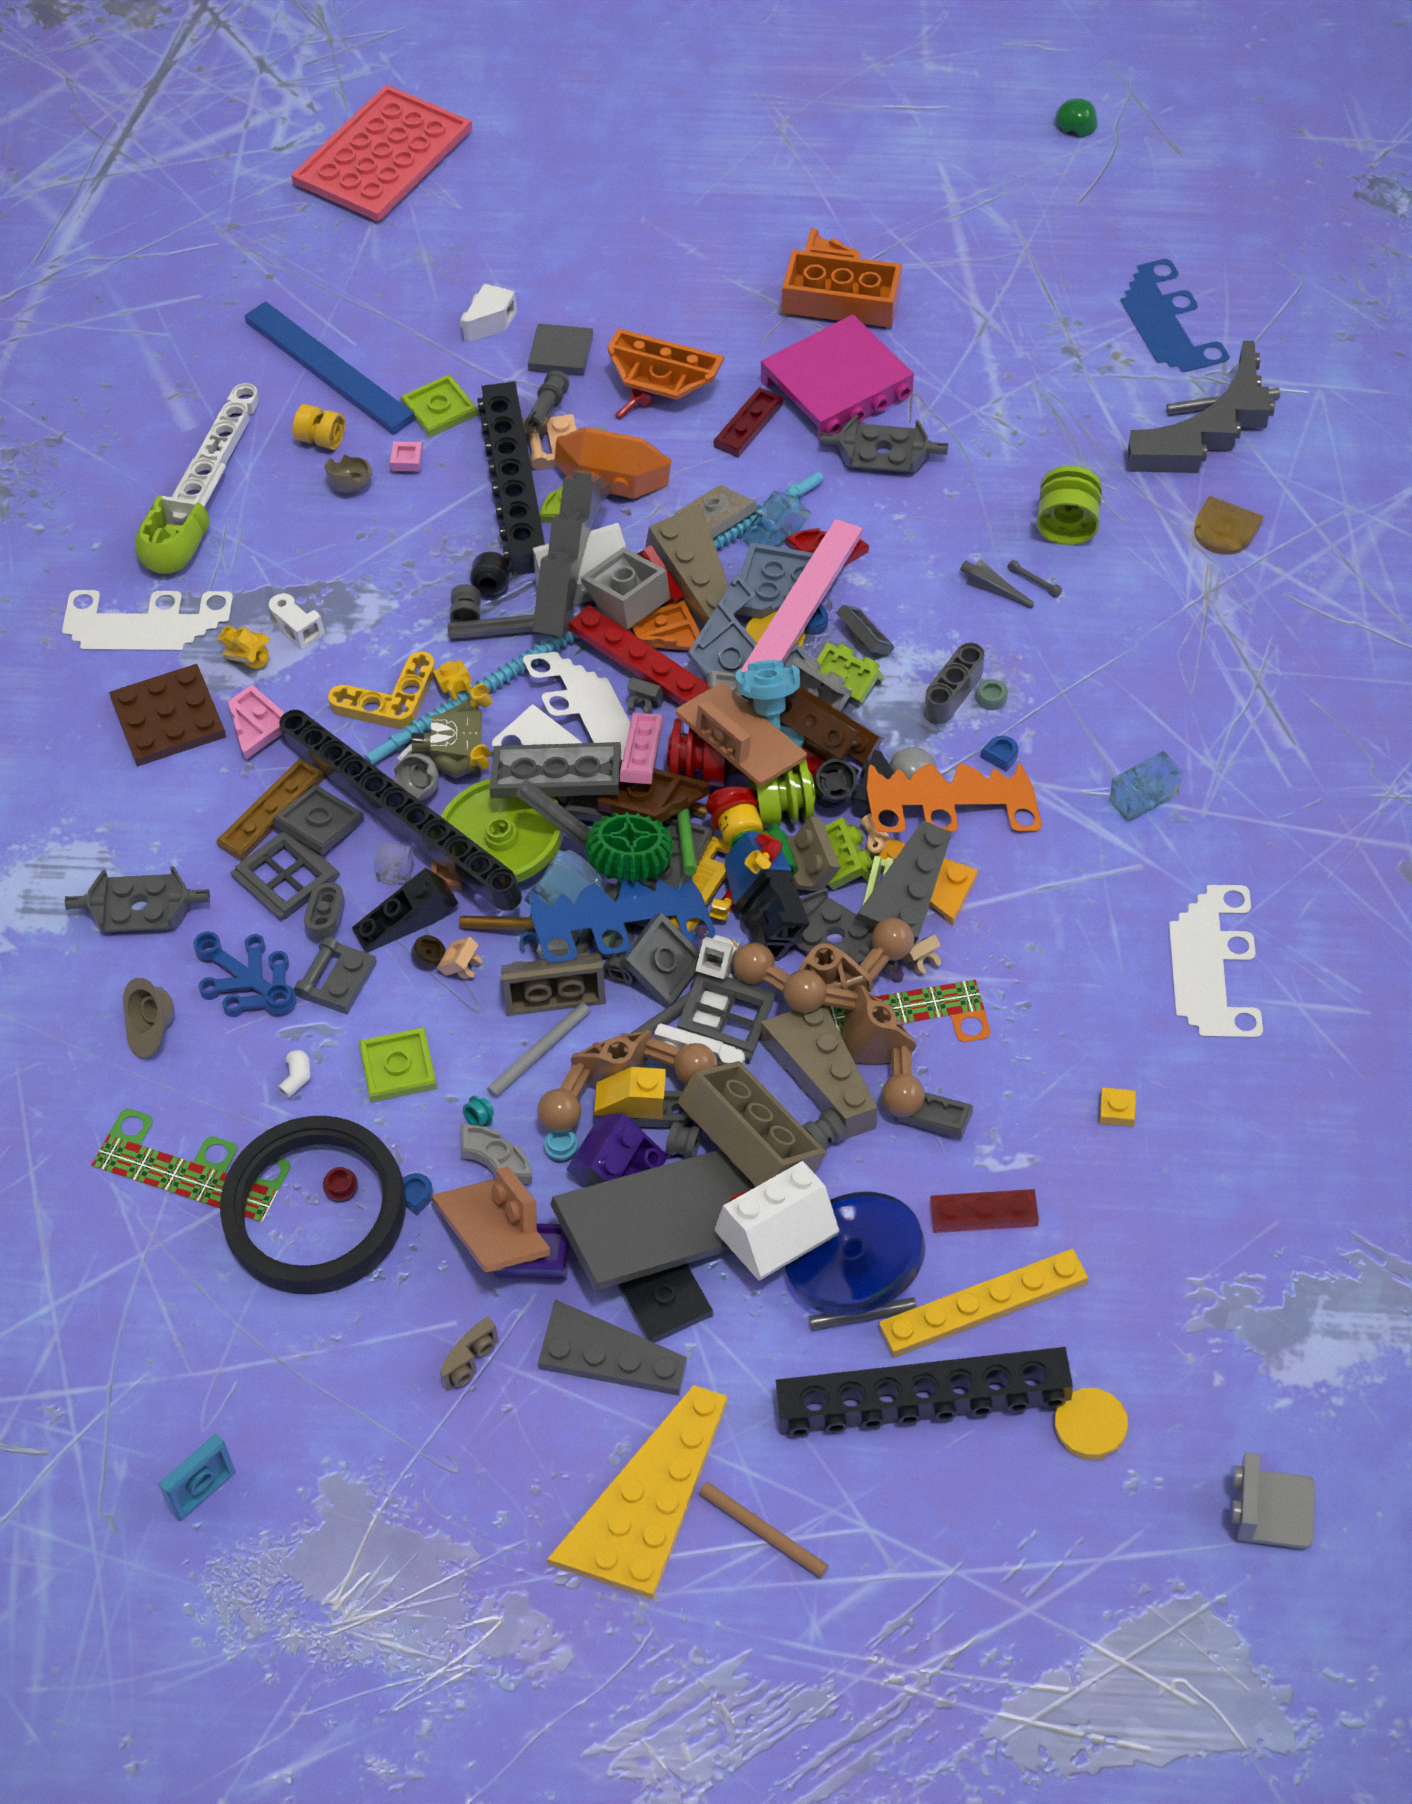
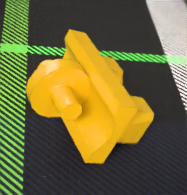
[216,625,270,669]

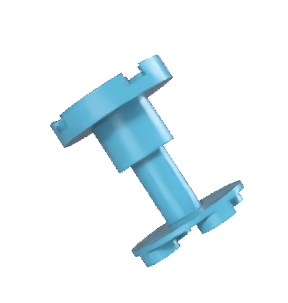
[735,660,804,747]

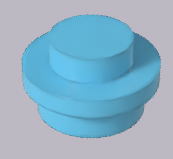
[544,1130,578,1161]

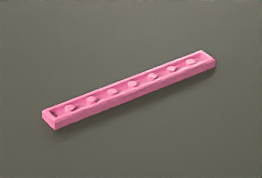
[741,519,863,672]

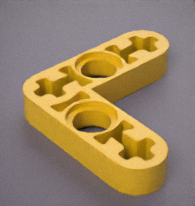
[328,651,436,729]

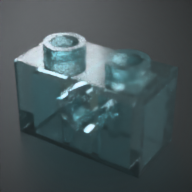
[1109,751,1183,822]

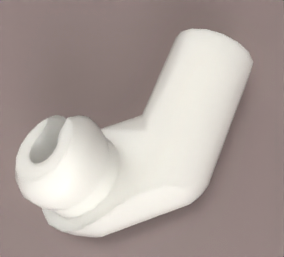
[277,1050,311,1099]

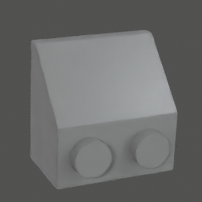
[580,547,670,630]

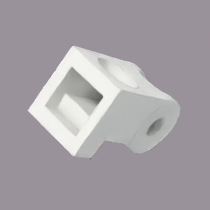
[269,593,325,650]
[696,935,742,979]

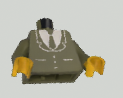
[412,683,492,779]

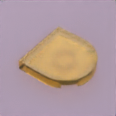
[1194,496,1264,555]

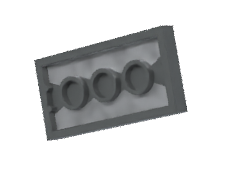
[489,742,622,798]

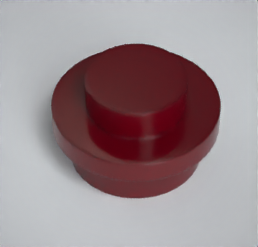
[323,1167,358,1201]

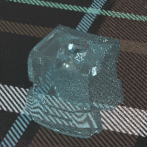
[524,850,603,906]

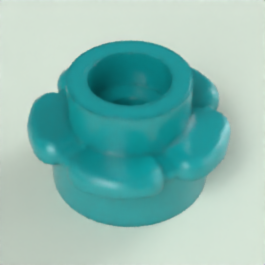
[463,1095,494,1126]

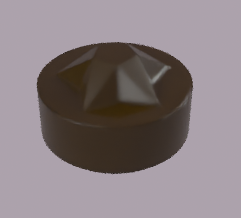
[411,935,446,969]

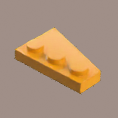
[879,838,978,926]

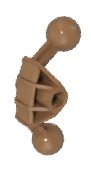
[733,918,914,993]
[783,970,925,1118]
[537,1029,717,1133]

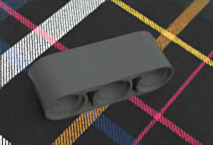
[924,642,985,724]

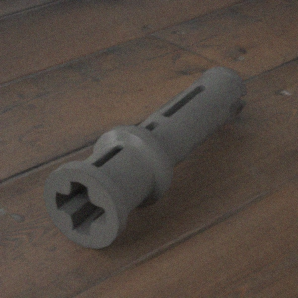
[524,370,570,433]

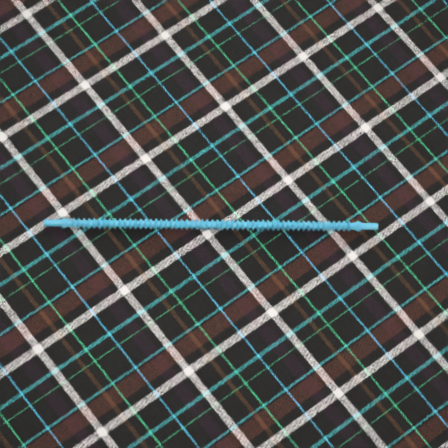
[364,472,824,764]

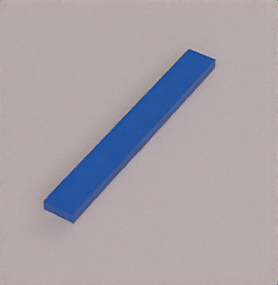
[244,301,415,435]

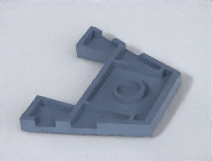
[687,574,809,679]

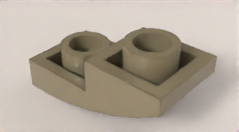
[440,1316,499,1392]

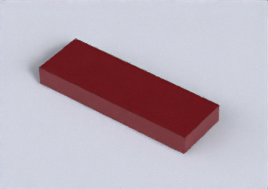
[714,387,784,458]

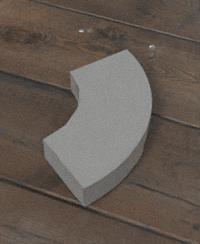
[461,1124,532,1184]

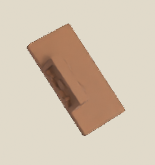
[676,683,807,787]
[432,1166,550,1272]

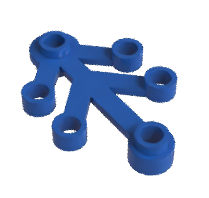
[193,931,297,1017]

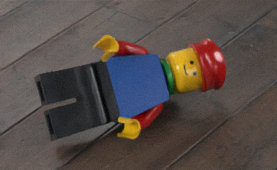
[706,786,810,961]

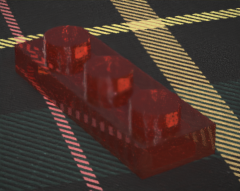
[930,1189,1039,1233]

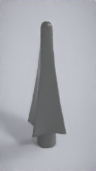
[960,559,1034,608]

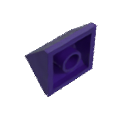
[494,1223,569,1280]

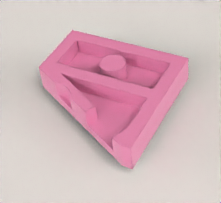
[228,684,284,760]

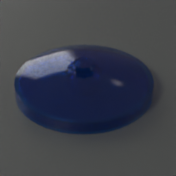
[785,1192,926,1316]

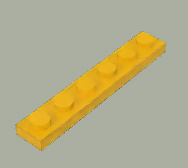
[878,1248,1089,1358]

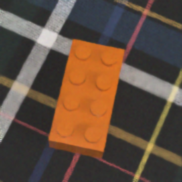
[782,250,902,327]

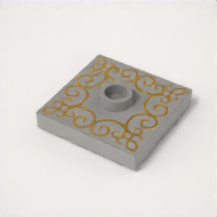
[675,484,758,539]

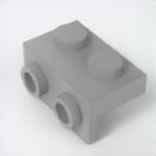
[791,656,853,711]

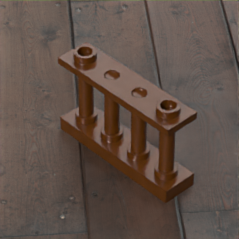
[741,686,884,764]

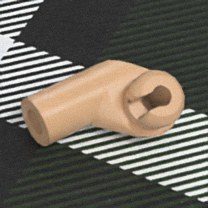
[860,813,889,857]

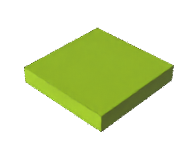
[400,374,479,438]
[359,1027,437,1103]

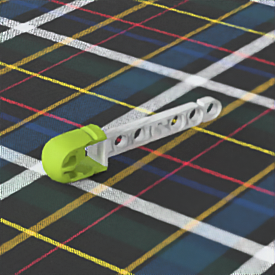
[135,383,259,574]

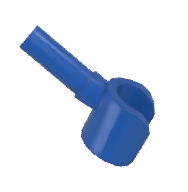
[520,914,539,953]

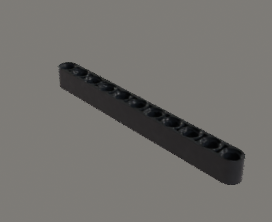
[279,709,522,911]

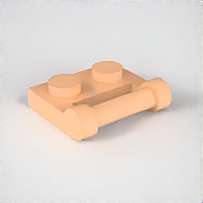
[523,414,577,470]

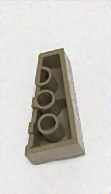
[761,1005,877,1139]

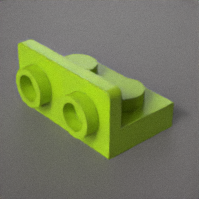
[816,642,884,704]
[824,817,873,890]

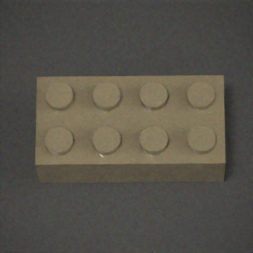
[677,1061,827,1187]

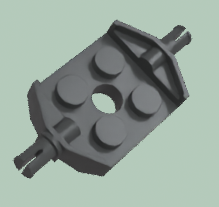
[820,415,948,473]
[65,866,210,933]
[792,888,898,975]

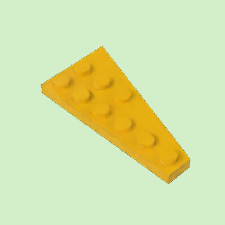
[547,1385,728,1600]

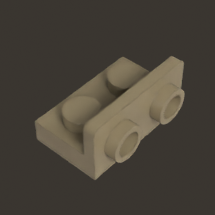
[787,816,841,891]

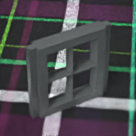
[230,831,340,921]
[677,972,776,1062]

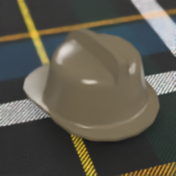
[123,978,174,1058]

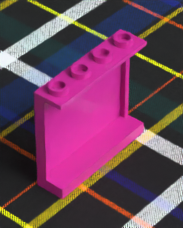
[761,314,914,441]

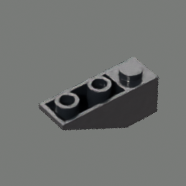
[351,867,459,953]

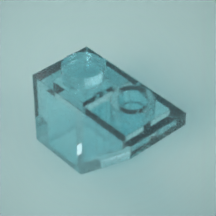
[741,490,811,547]

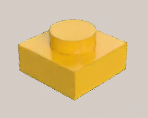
[1099,1087,1136,1127]

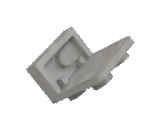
[1231,1452,1315,1549]

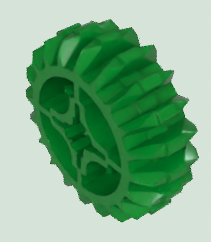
[585,811,673,884]

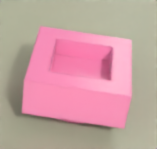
[390,442,423,472]

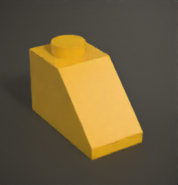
[594,1067,666,1120]

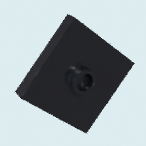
[618,1264,713,1343]

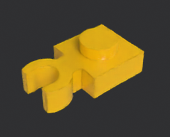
[433,659,472,700]

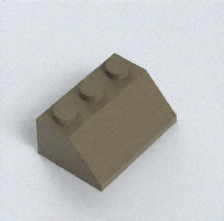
[501,953,606,1016]

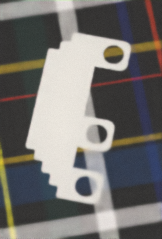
[62,590,233,650]
[523,652,630,760]
[1169,885,1263,1037]

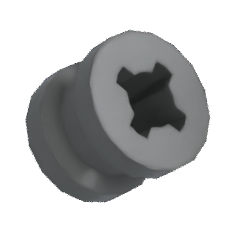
[666,1121,702,1159]

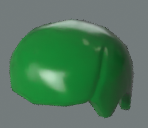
[1056,98,1098,138]

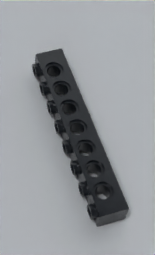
[477,381,545,576]
[775,1347,1073,1437]

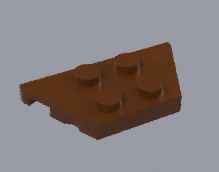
[597,760,710,822]

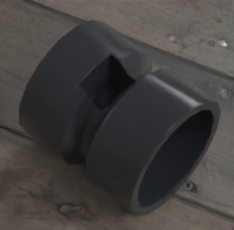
[812,759,857,808]

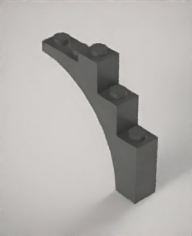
[1127,341,1275,473]
[532,470,611,636]

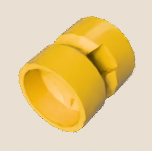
[292,404,346,450]

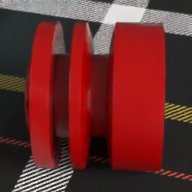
[667,718,728,788]

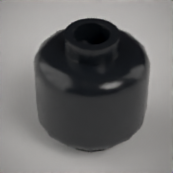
[470,551,510,596]

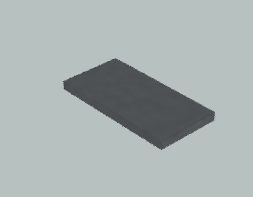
[550,1149,755,1291]

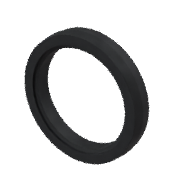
[220,1116,406,1294]

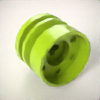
[1036,465,1102,546]
[749,760,816,829]

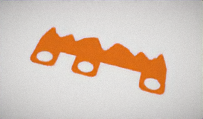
[867,763,1042,832]

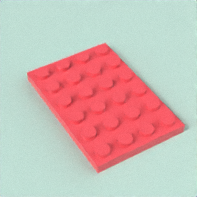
[291,84,472,222]

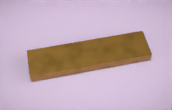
[216,758,325,862]

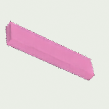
[620,713,663,784]

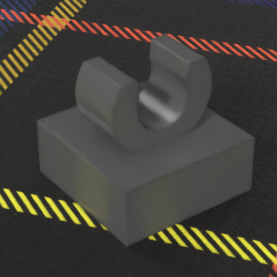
[627,677,665,714]

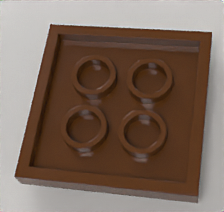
[109,663,226,767]

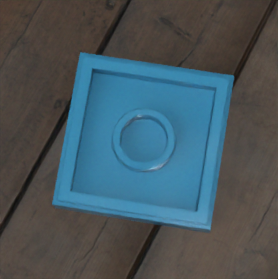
[158,1433,236,1521]

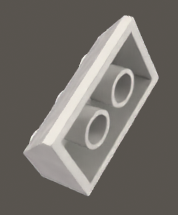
[533,523,626,606]
[714,1161,839,1281]

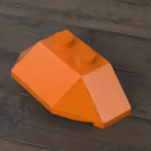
[607,328,724,400]
[554,427,672,499]

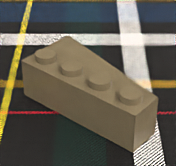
[645,504,735,631]

